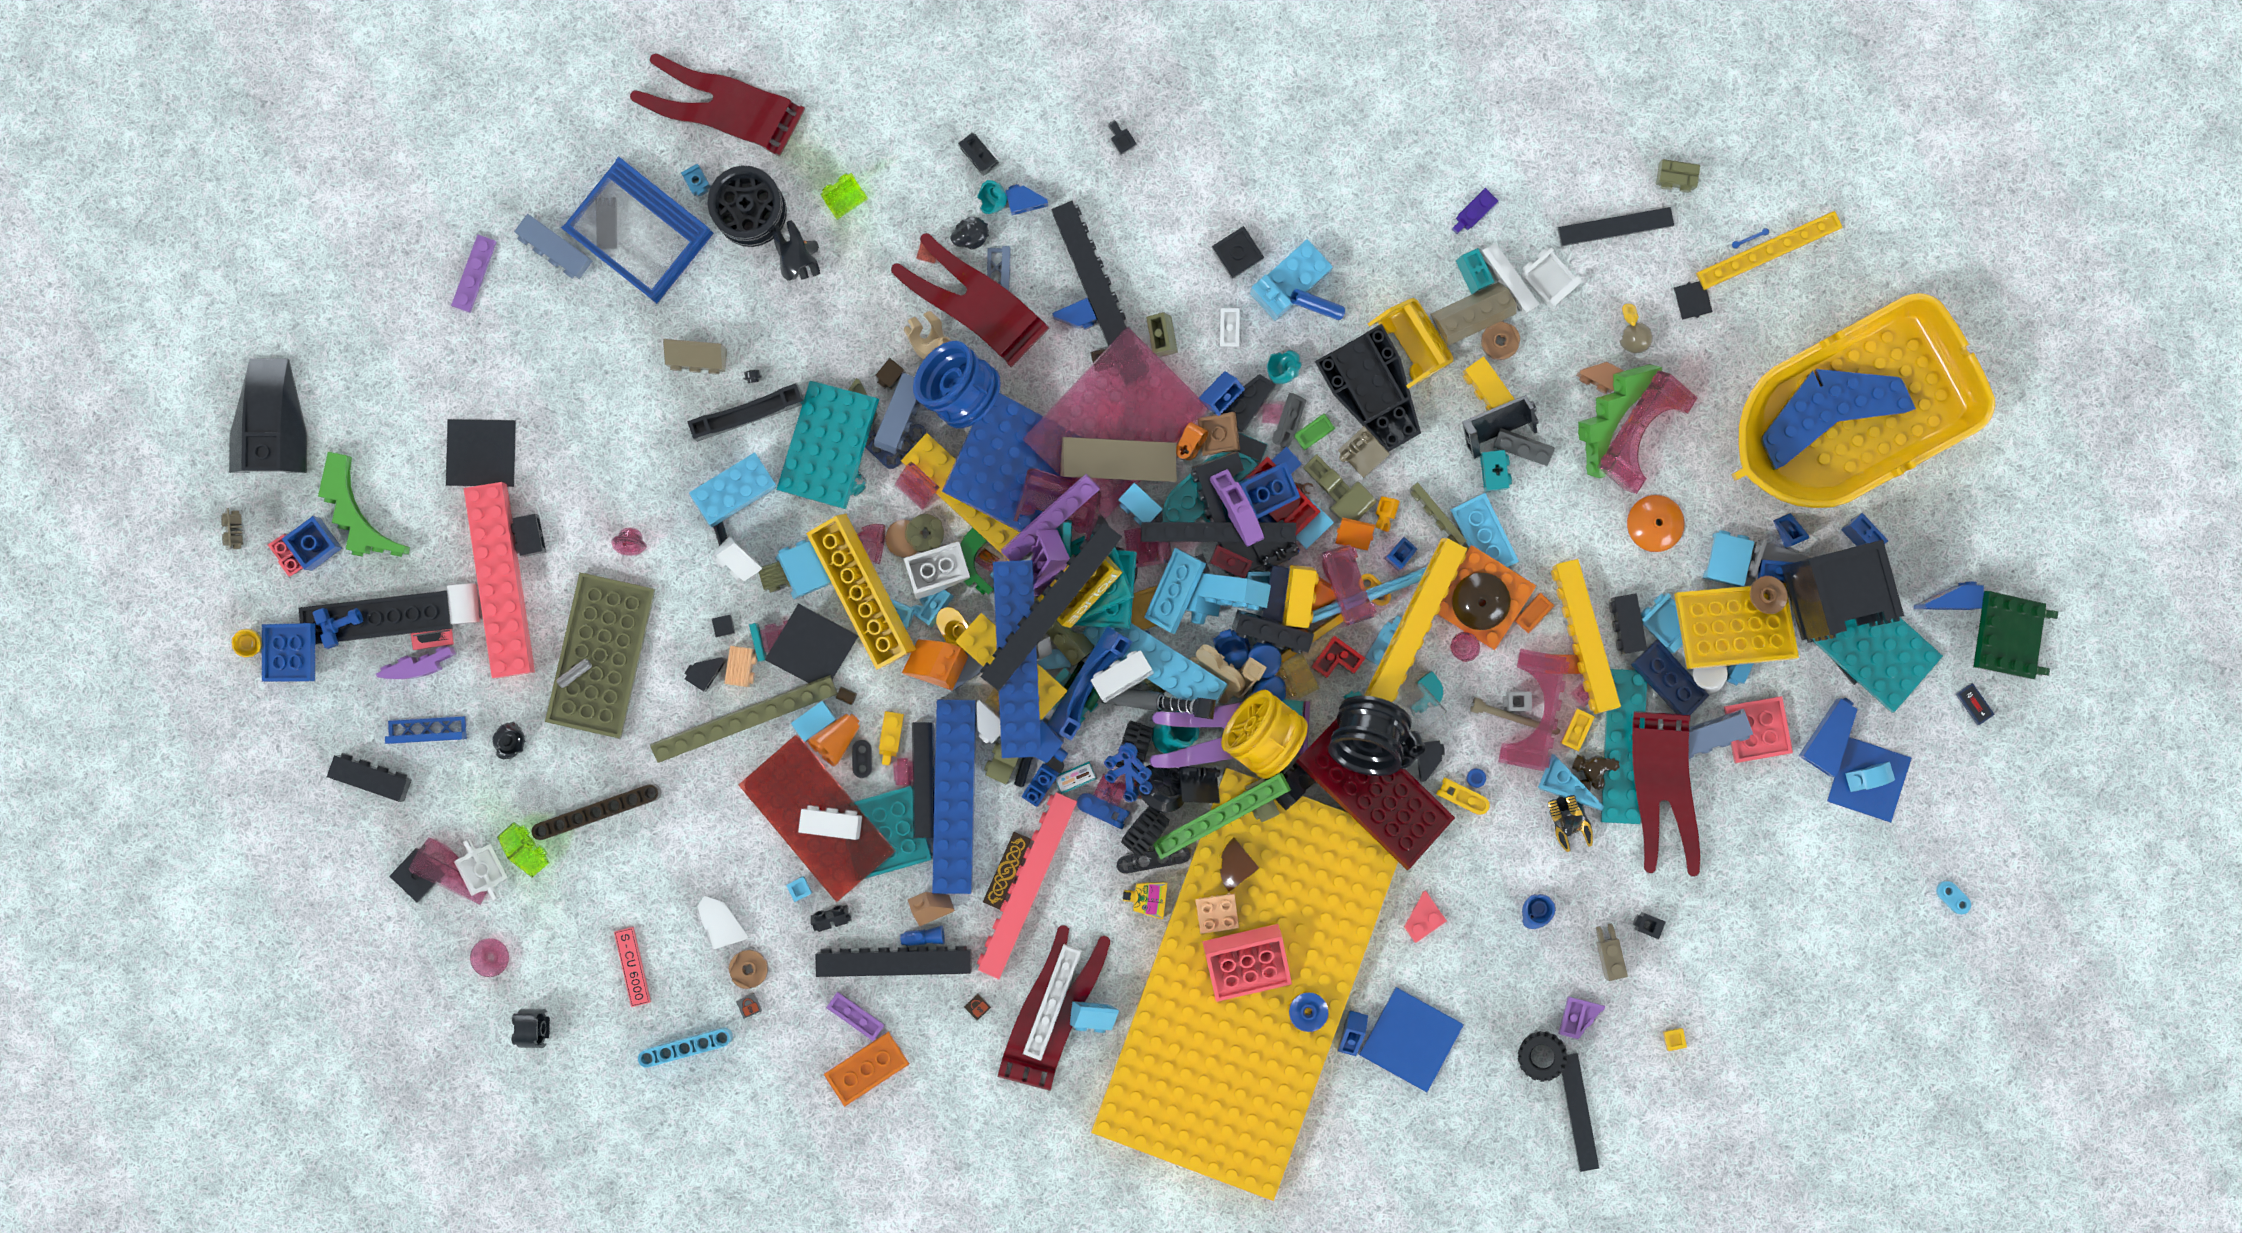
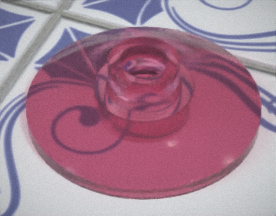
[470,938,509,977]

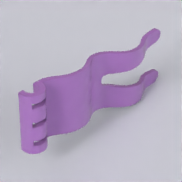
[1150,701,1310,768]

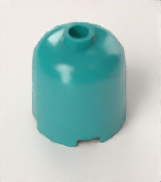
[1152,711,1199,754]

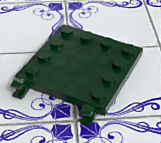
[1973,591,2059,680]

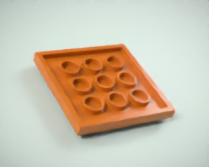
[1437,545,1536,650]

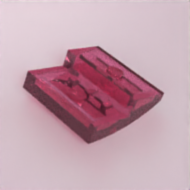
[895,461,940,510]

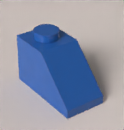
[1005,184,1048,216]
[1052,298,1097,330]
[1338,1011,1368,1056]

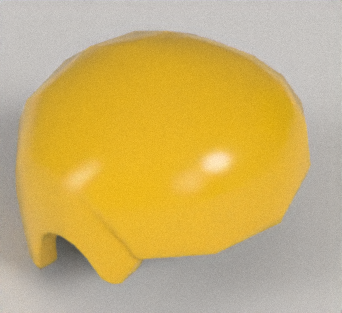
[231,629,262,658]

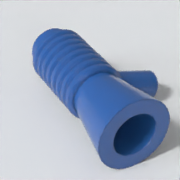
[900,925,945,947]

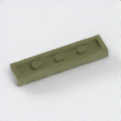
[1410,482,1467,546]

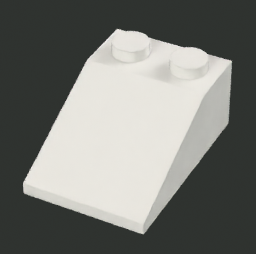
[904,542,970,599]

